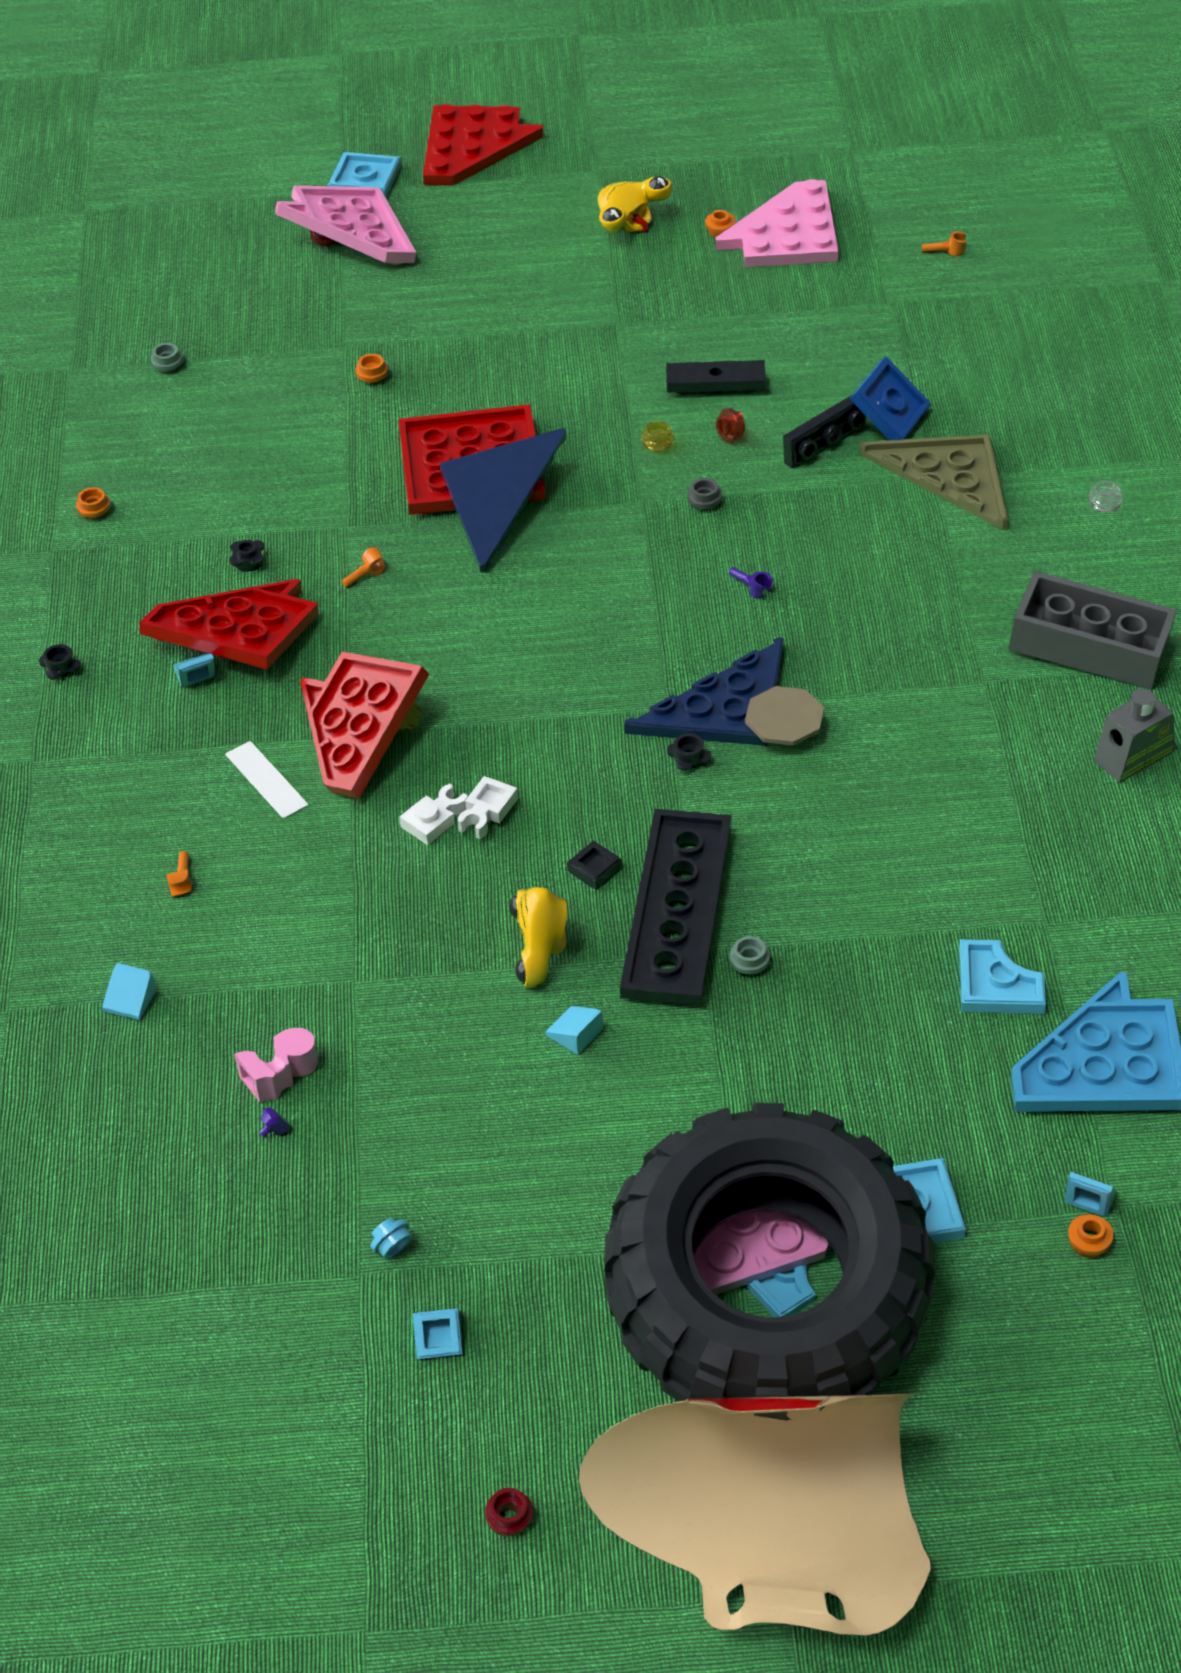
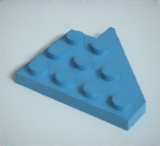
[1011,972,1181,1112]

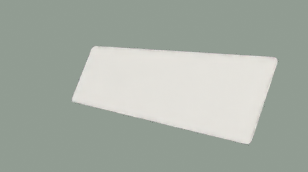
[225,741,308,818]

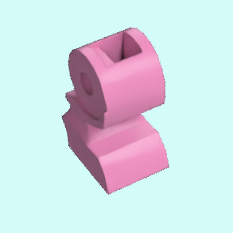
[234,1028,318,1104]

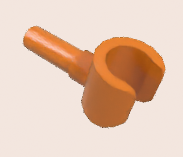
[922,231,967,257]
[341,547,385,588]
[166,851,192,897]

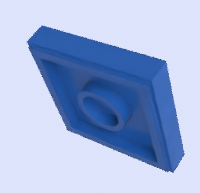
[849,356,931,440]

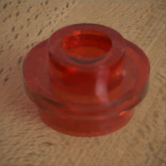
[716,408,745,442]

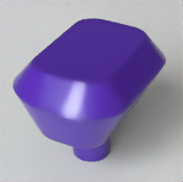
[259,1107,290,1138]

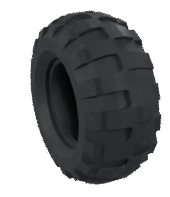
[604,1103,935,1421]

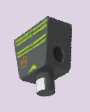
[1094,689,1175,783]

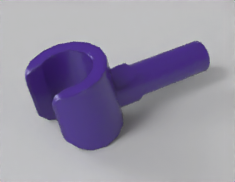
[729,567,773,599]

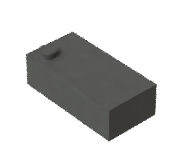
[1008,571,1177,690]

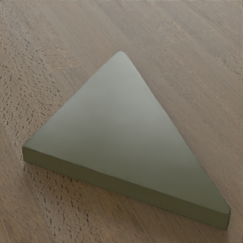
[859,435,1008,530]

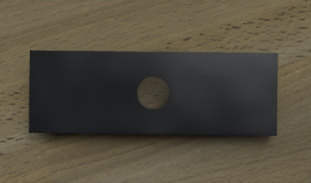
[666,360,766,394]
[783,395,866,468]

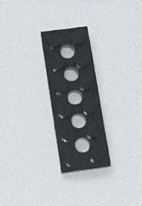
[620,809,732,1006]

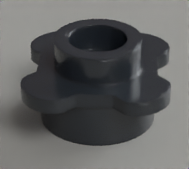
[229,540,265,572]
[39,644,81,679]
[667,733,711,771]

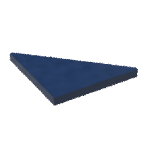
[439,428,566,572]
[624,637,784,746]

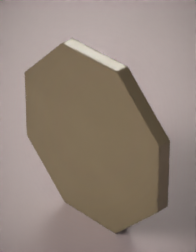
[745,686,824,746]

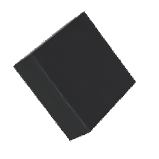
[567,840,623,890]

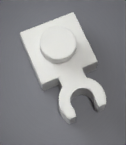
[458,776,518,839]
[399,784,468,845]

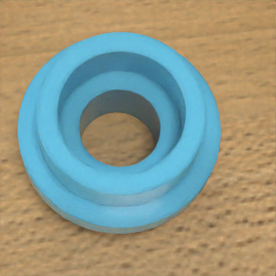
[370,1218,413,1259]

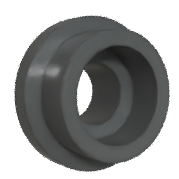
[687,478,722,509]

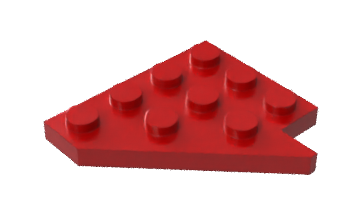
[423,104,543,186]
[139,579,319,669]
[300,652,429,799]

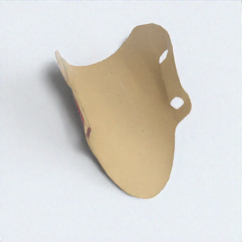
[579,1394,931,1636]

